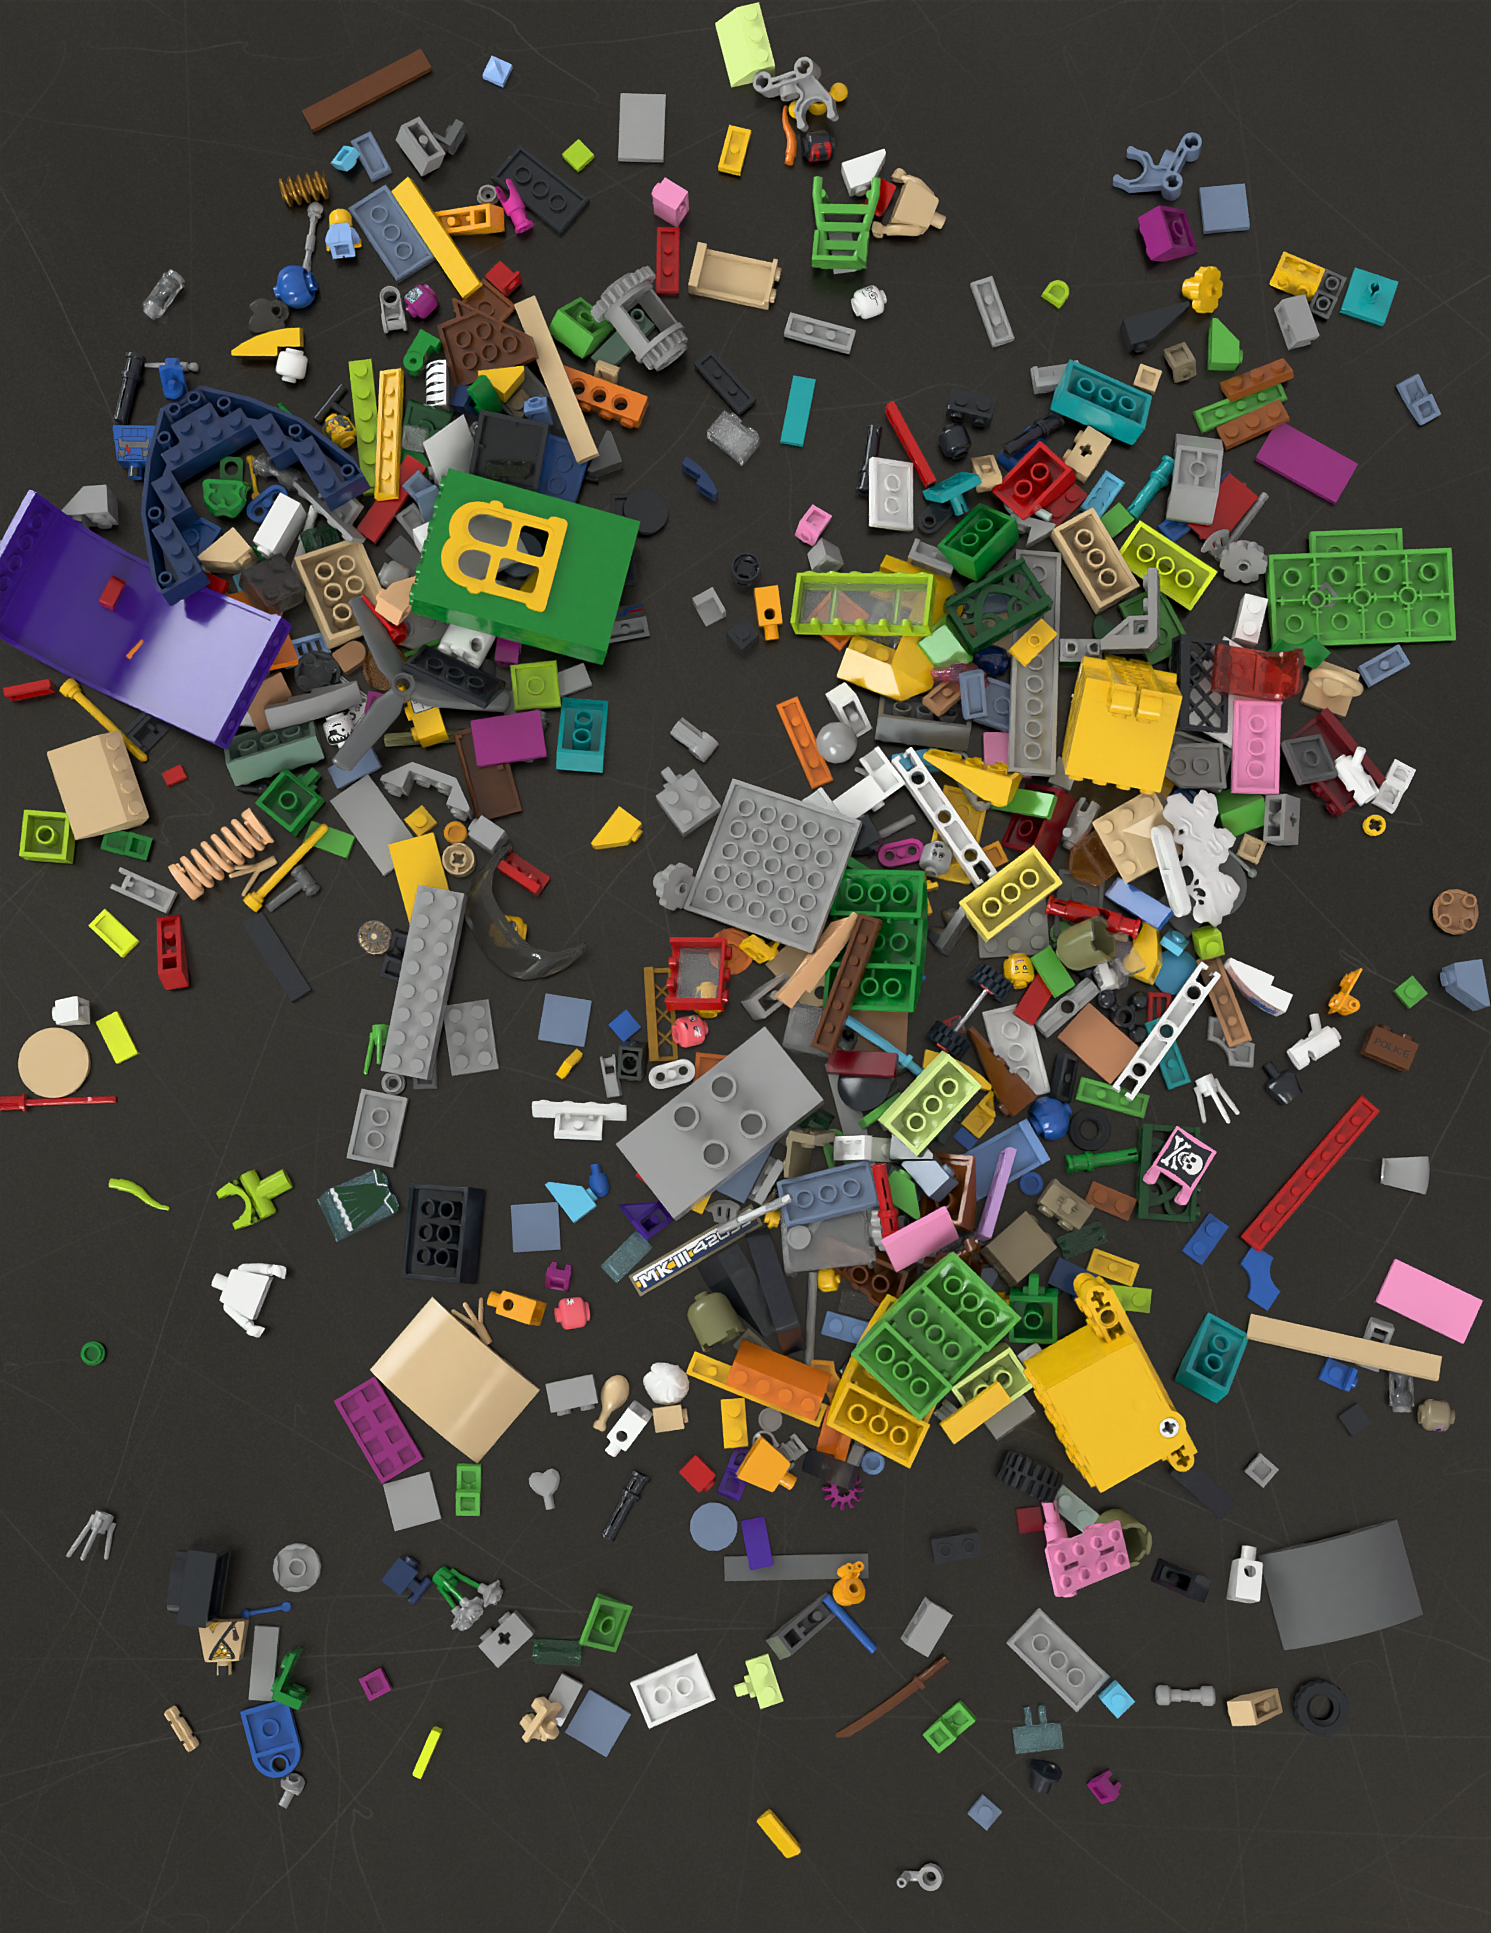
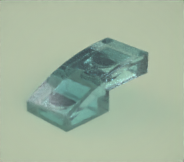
[600,1231,653,1283]

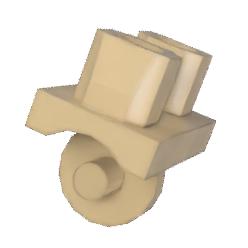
[520,1696,562,1743]

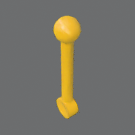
[246,455,260,500]

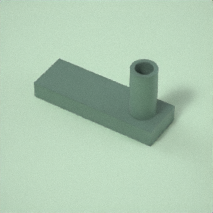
[591,309,655,366]

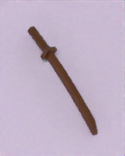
[835,1655,949,1738]

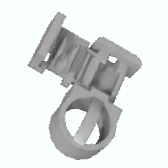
[752,1430,808,1472]

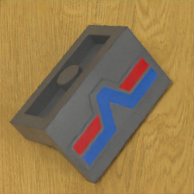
[609,602,650,643]

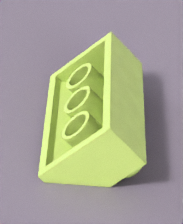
[878,1051,982,1156]

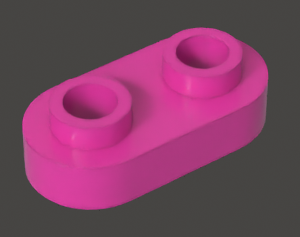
[878,838,924,868]

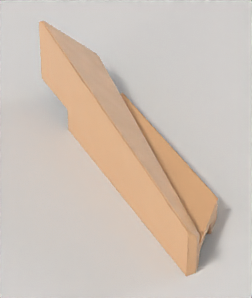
[774,912,858,1009]

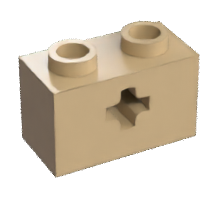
[1062,425,1112,484]

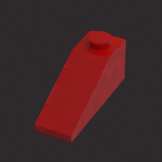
[157,914,189,990]

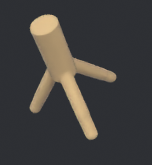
[229,856,277,896]
[451,1297,492,1345]

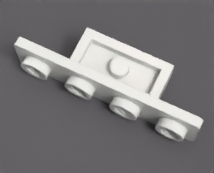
[532,1100,627,1140]

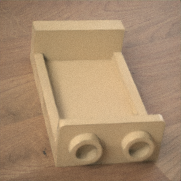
[688,242,782,310]

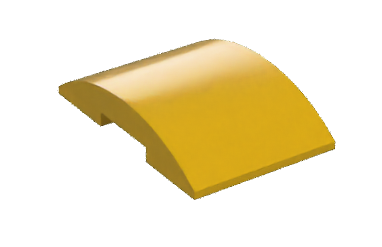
[826,1294,937,1468]

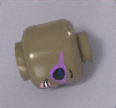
[1417,1399,1455,1432]

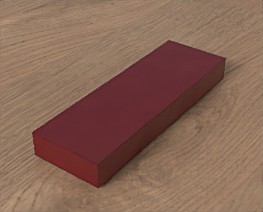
[826,1050,899,1078]

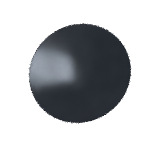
[838,1075,891,1111]

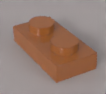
[1085,1181,1137,1221]

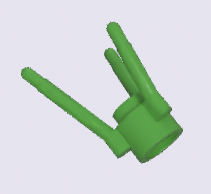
[364,1024,405,1078]

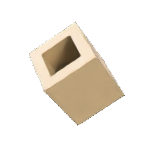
[652,1404,689,1433]

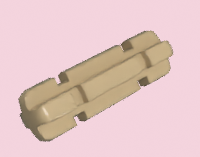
[164,1706,199,1752]

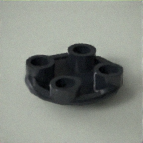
[294,650,341,694]

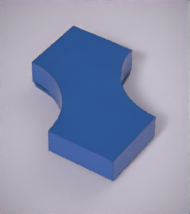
[1240,1247,1280,1311]

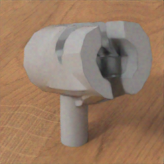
[1060,797,1102,851]

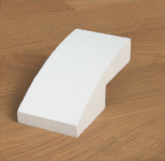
[1372,759,1416,814]

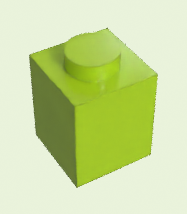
[1191,925,1225,960]

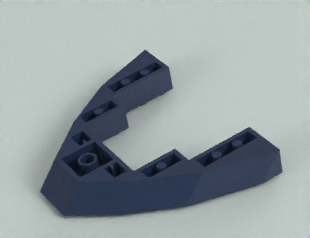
[141,385,371,606]

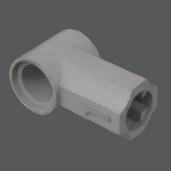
[670,717,719,762]

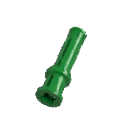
[1065,1148,1138,1175]

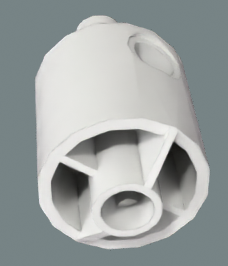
[438,624,497,669]

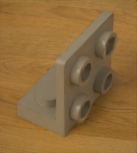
[783,1127,835,1178]

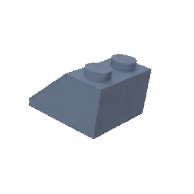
[1440,959,1490,1011]

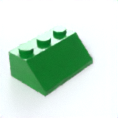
[937,503,1019,582]

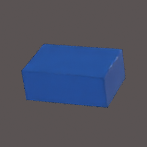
[953,1126,978,1151]

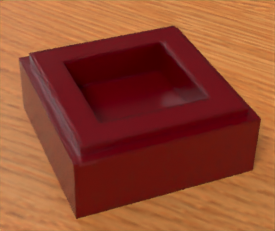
[1016,1506,1043,1534]

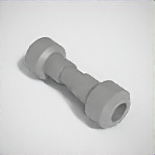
[1155,1685,1216,1706]

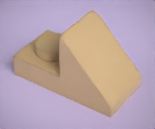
[971,455,1002,493]

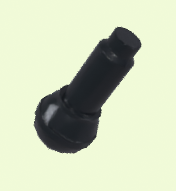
[237,782,270,797]

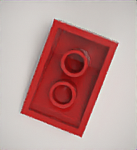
[991,441,1076,521]

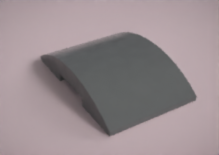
[1258,1519,1423,1650]

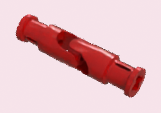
[1045,894,1141,939]

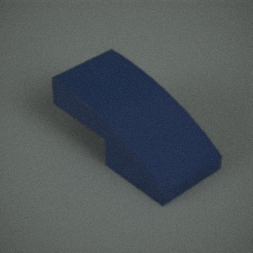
[682,456,718,502]

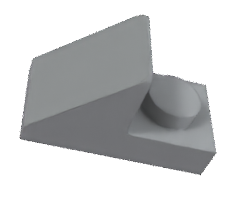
[1010,512,1056,550]

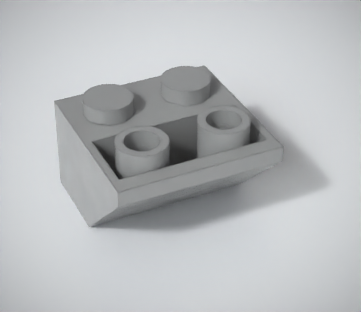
[62,485,119,529]

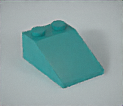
[556,697,609,773]
[1175,1312,1248,1403]

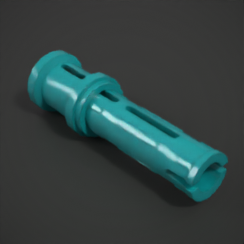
[1127,455,1175,521]

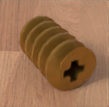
[279,170,329,207]

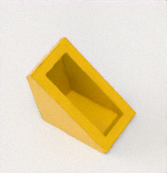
[478,366,525,403]

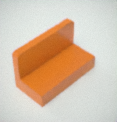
[816,1404,851,1461]

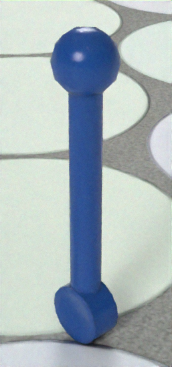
[241,1602,292,1619]

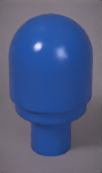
[589,1163,609,1197]

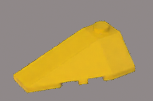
[923,748,1023,807]

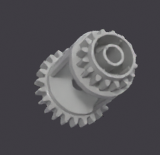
[590,266,688,371]

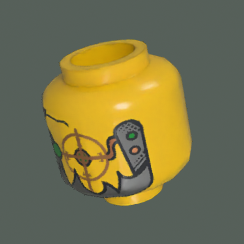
[323,414,357,449]

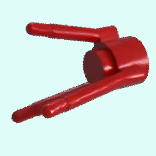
[362,595,409,646]

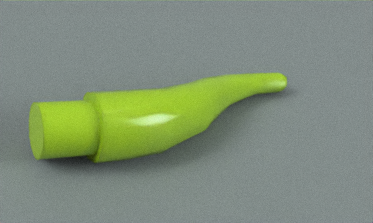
[109,1178,170,1211]

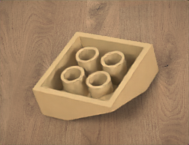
[1092,792,1184,884]

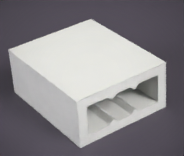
[253,493,307,563]

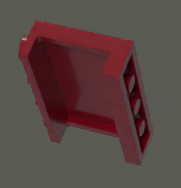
[1280,707,1387,817]

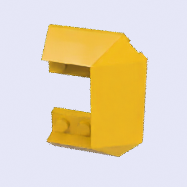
[837,554,964,702]

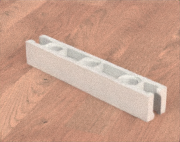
[891,747,997,888]
[1111,962,1221,1102]

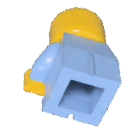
[325,209,362,259]

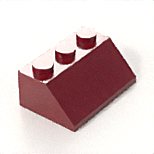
[1000,782,1077,864]

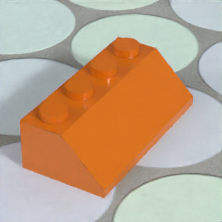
[725,1339,831,1421]

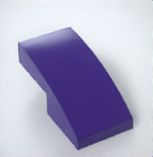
[717,1447,750,1502]
[741,1516,774,1570]

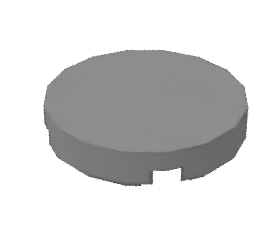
[273,1543,322,1592]

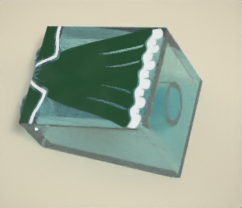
[317,1168,399,1242]

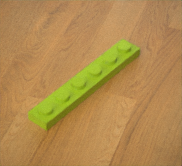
[349,359,378,496]

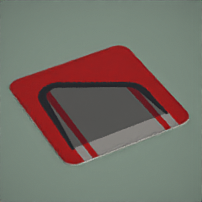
[943,1015,966,1035]

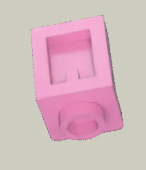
[795,504,832,546]

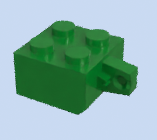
[255,767,325,837]
[1009,1273,1058,1344]

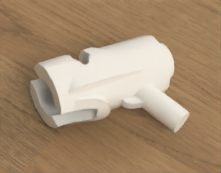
[1333,747,1380,806]
[1287,1014,1341,1070]

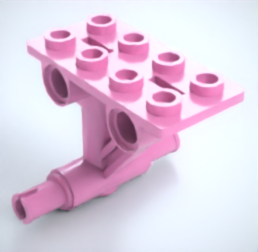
[1041,1499,1130,1597]

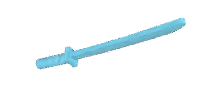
[845,1015,923,1077]

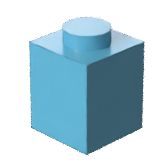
[1097,1679,1135,1719]

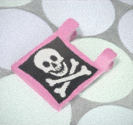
[1143,1126,1216,1205]

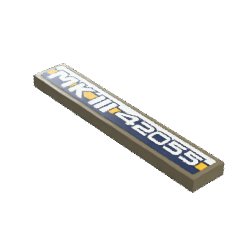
[629,1205,763,1297]

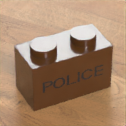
[1360,1024,1419,1072]

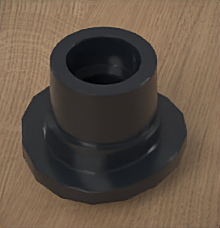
[1029,1760,1062,1794]

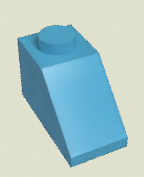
[545,1182,598,1223]

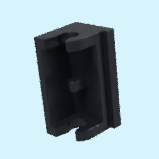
[123,712,173,754]

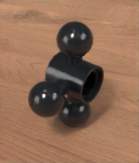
[1098,990,1149,1043]

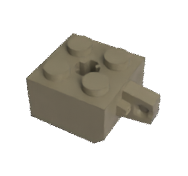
[1035,1179,1095,1232]

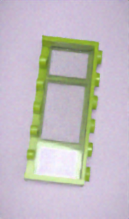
[790,571,937,637]

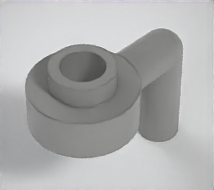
[897,1863,944,1891]

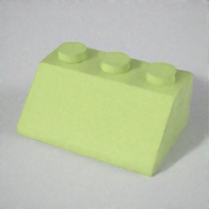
[715,2,775,88]
[951,1341,1033,1406]

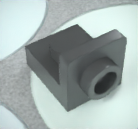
[432,119,467,155]

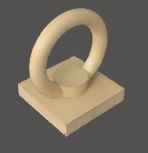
[1300,661,1363,719]

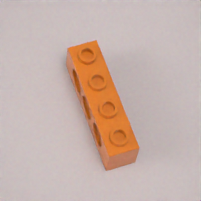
[564,365,649,429]

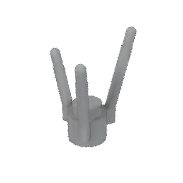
[67,1510,116,1561]

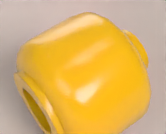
[817,1268,842,1292]

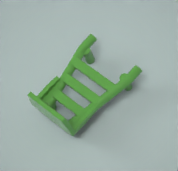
[812,176,881,270]

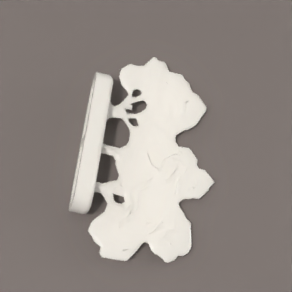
[1151,790,1240,927]

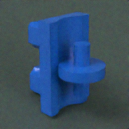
[159,358,188,400]

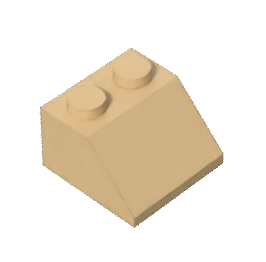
[197,527,259,574]

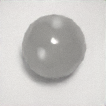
[816,722,857,763]

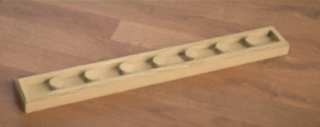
[514,295,600,465]
[1246,1314,1442,1381]

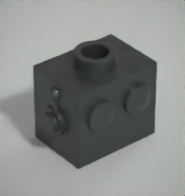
[617,1040,648,1081]

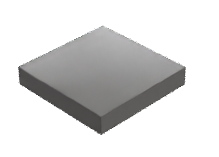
[383,1471,442,1531]

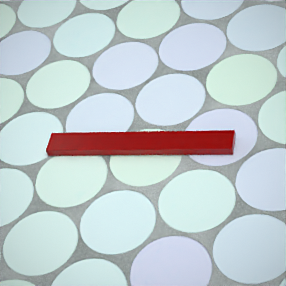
[1240,1096,1380,1252]

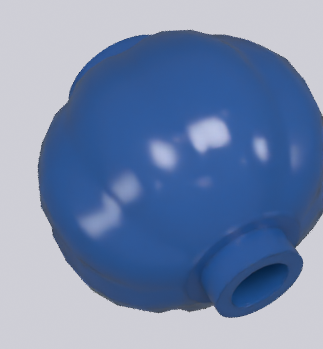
[273,265,318,309]
[1027,1096,1072,1140]

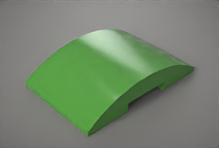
[851,1251,1022,1421]

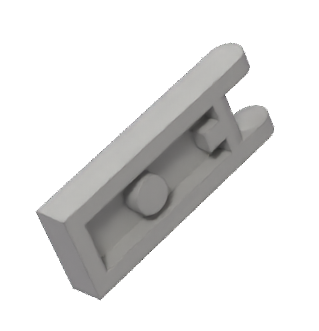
[110,867,178,914]

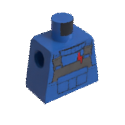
[113,425,155,480]

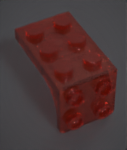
[1211,644,1305,702]

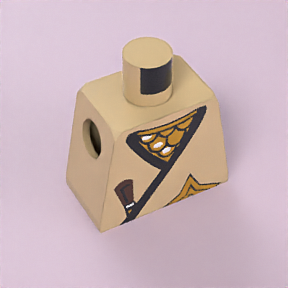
[198,1618,249,1676]

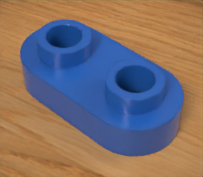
[247,485,289,524]

